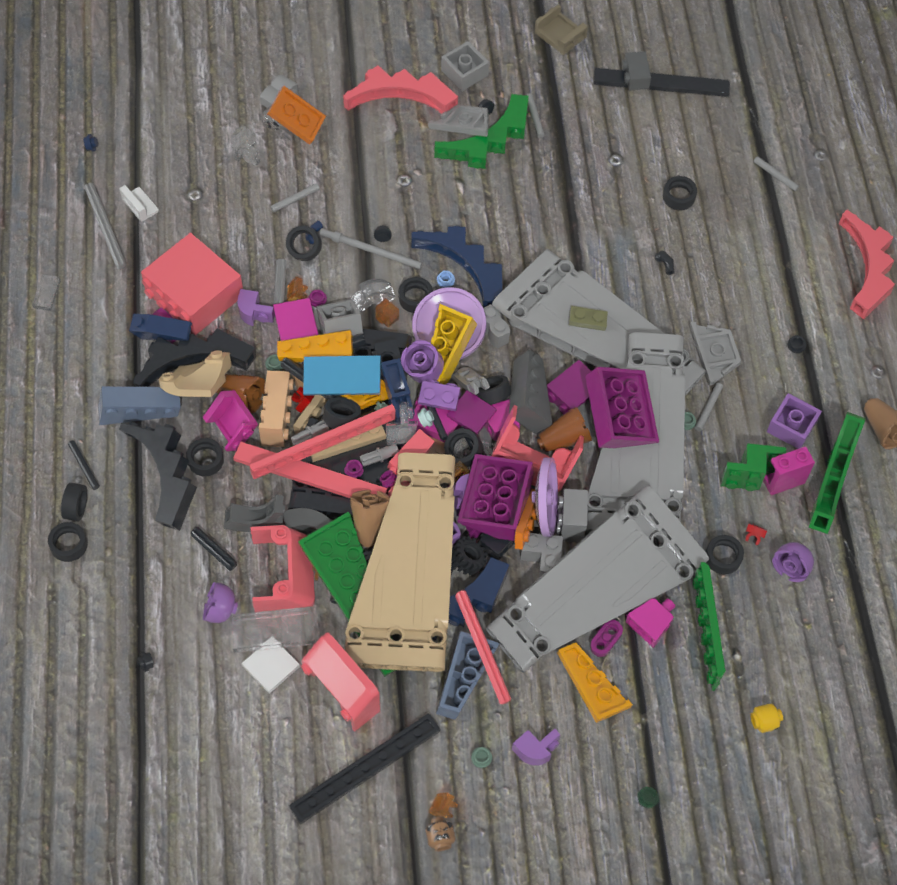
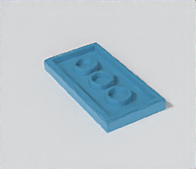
[303,356,381,396]

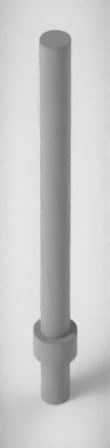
[319,228,422,269]

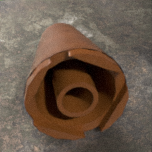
[216,374,265,413]
[536,407,592,452]

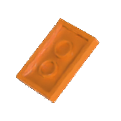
[267,86,326,144]

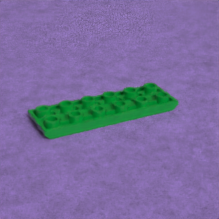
[693,562,726,691]

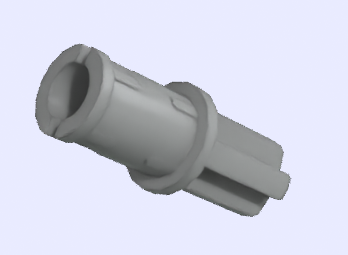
[291,420,329,446]
[360,443,399,466]

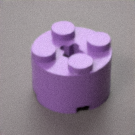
[401,340,444,383]

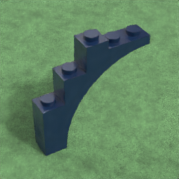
[411,226,502,308]
[432,558,510,641]

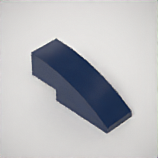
[381,358,415,423]

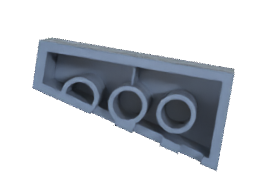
[98,386,180,425]
[436,631,500,720]

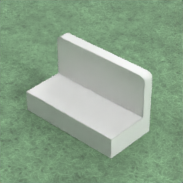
[119,185,159,222]

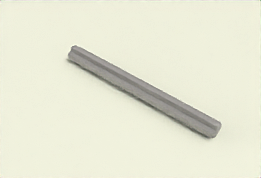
[84,183,126,269]

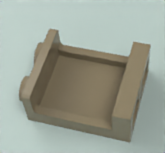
[535,4,588,55]

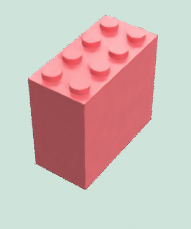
[141,232,243,336]

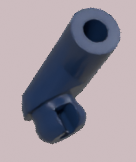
[305,220,323,245]

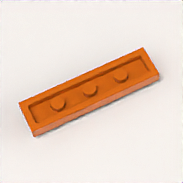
[515,489,537,550]

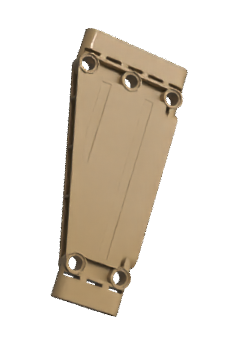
[345,453,455,672]

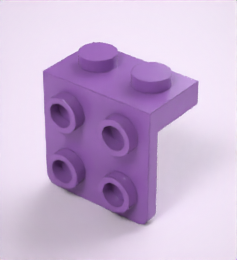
[418,380,461,411]

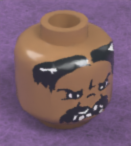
[425,817,456,851]

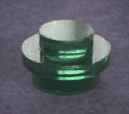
[637,787,659,808]

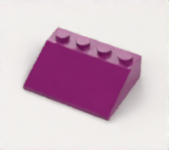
[585,367,659,448]
[457,454,534,541]

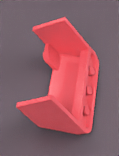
[491,405,584,492]
[251,525,315,613]
[301,632,380,732]

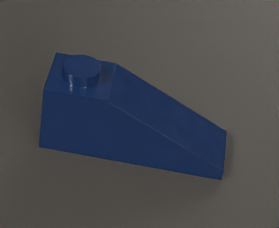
[129,314,192,341]

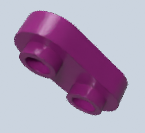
[590,620,623,657]

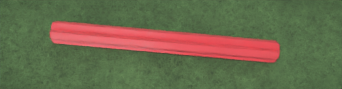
[455,590,511,705]

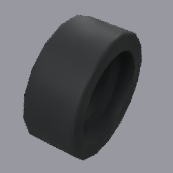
[663,176,697,211]
[286,225,322,261]
[398,277,433,313]
[476,375,511,405]
[323,397,361,429]
[444,428,483,467]
[186,438,224,477]
[61,483,87,521]
[48,522,88,562]
[706,535,744,575]

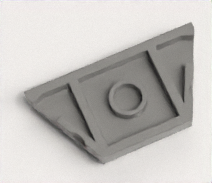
[428,105,489,137]
[690,321,741,386]

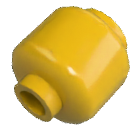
[750,703,783,733]

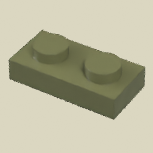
[568,306,608,331]

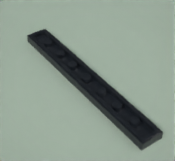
[593,68,730,97]
[288,713,441,825]

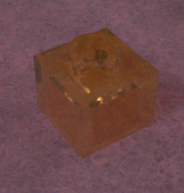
[375,298,399,328]

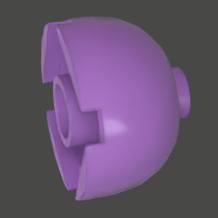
[772,542,814,582]
[203,582,238,623]

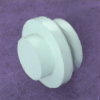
[418,408,434,427]

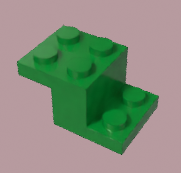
[721,443,786,491]

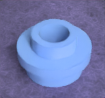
[437,270,455,288]

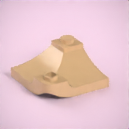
[159,350,232,397]

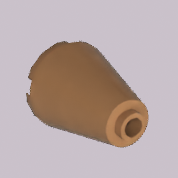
[864,398,897,449]
[350,490,390,548]

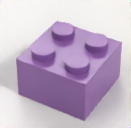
[767,393,822,449]

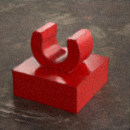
[291,387,315,413]
[745,523,767,545]

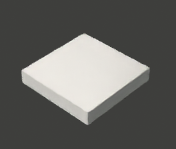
[242,637,300,694]

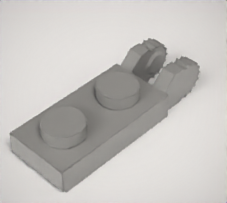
[452,367,490,395]

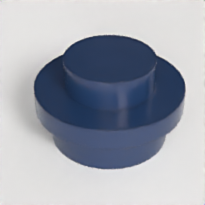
[83,134,98,152]

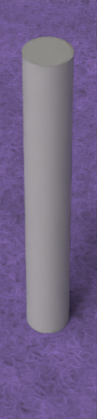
[527,94,545,138]
[753,156,799,191]
[270,183,320,213]
[695,383,723,431]

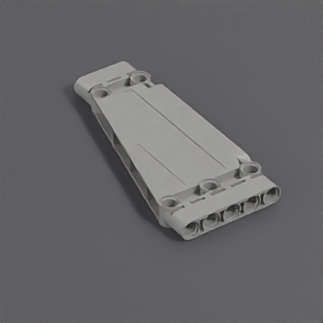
[492,249,706,396]
[586,332,685,538]
[486,486,709,673]

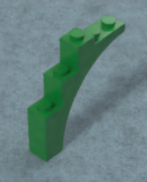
[434,94,529,169]
[809,412,866,534]

